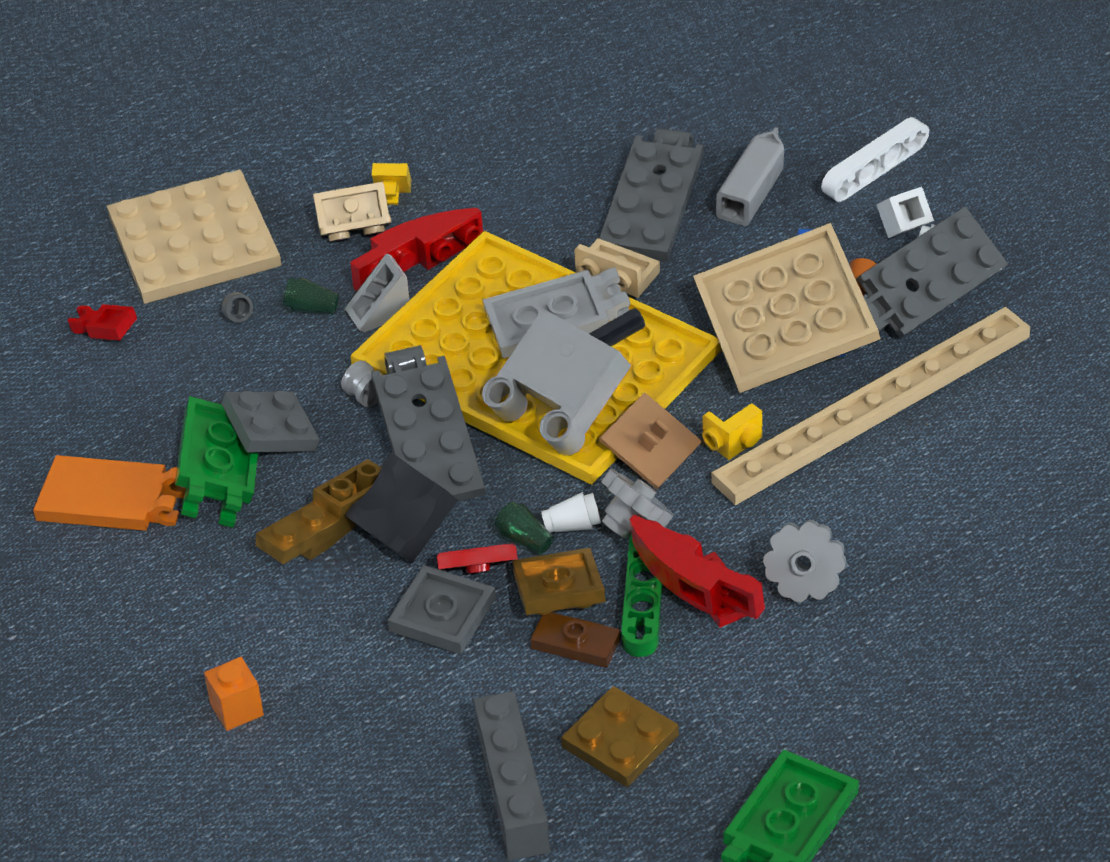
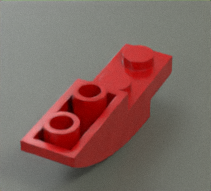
[350,208,483,291]
[629,514,765,620]

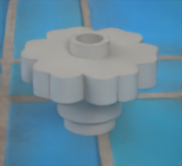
[601,468,674,539]
[763,520,847,602]

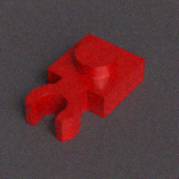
[67,304,137,341]

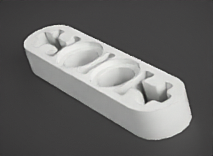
[821,117,929,202]

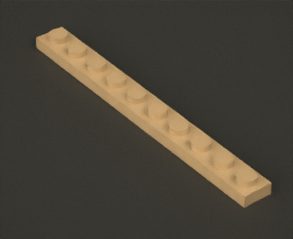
[711,307,1030,505]

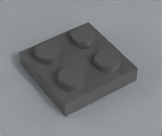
[221,391,320,452]
[388,565,496,654]

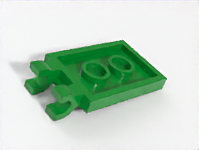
[175,396,258,528]
[721,749,859,862]

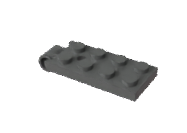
[599,128,704,262]
[856,206,1009,339]
[371,345,485,502]

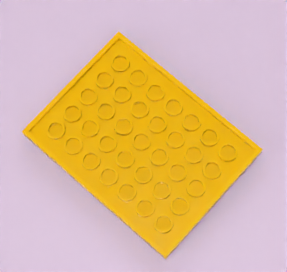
[350,231,722,485]

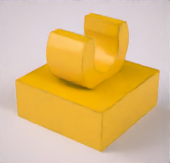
[372,163,411,205]

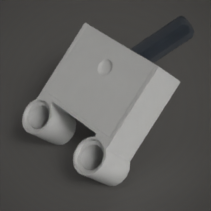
[482,308,645,456]

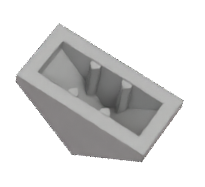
[345,253,410,332]

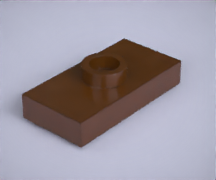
[530,612,621,668]

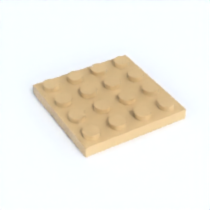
[107,169,281,304]
[693,223,881,393]

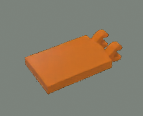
[33,455,186,531]

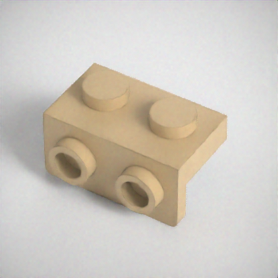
[313,182,391,241]
[575,238,660,298]

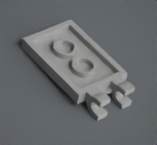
[483,267,630,359]

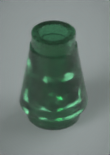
[283,276,339,315]
[495,501,554,555]

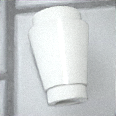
[541,492,601,534]

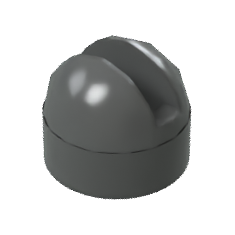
[221,292,253,323]

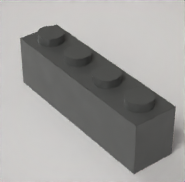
[473,691,550,861]

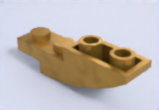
[255,459,381,564]

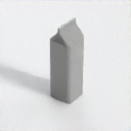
[716,127,784,226]

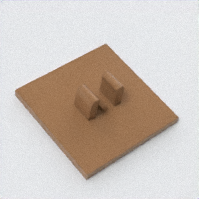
[599,392,702,490]

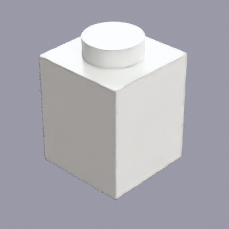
[877,187,934,238]

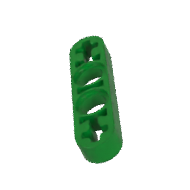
[621,534,663,657]

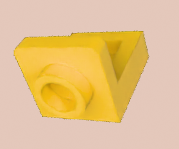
[702,403,762,460]

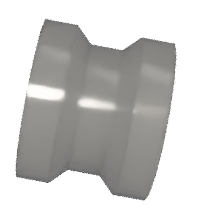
[341,360,383,408]

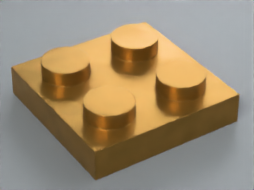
[512,548,606,615]
[561,686,679,787]

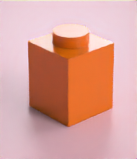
[204,656,264,731]

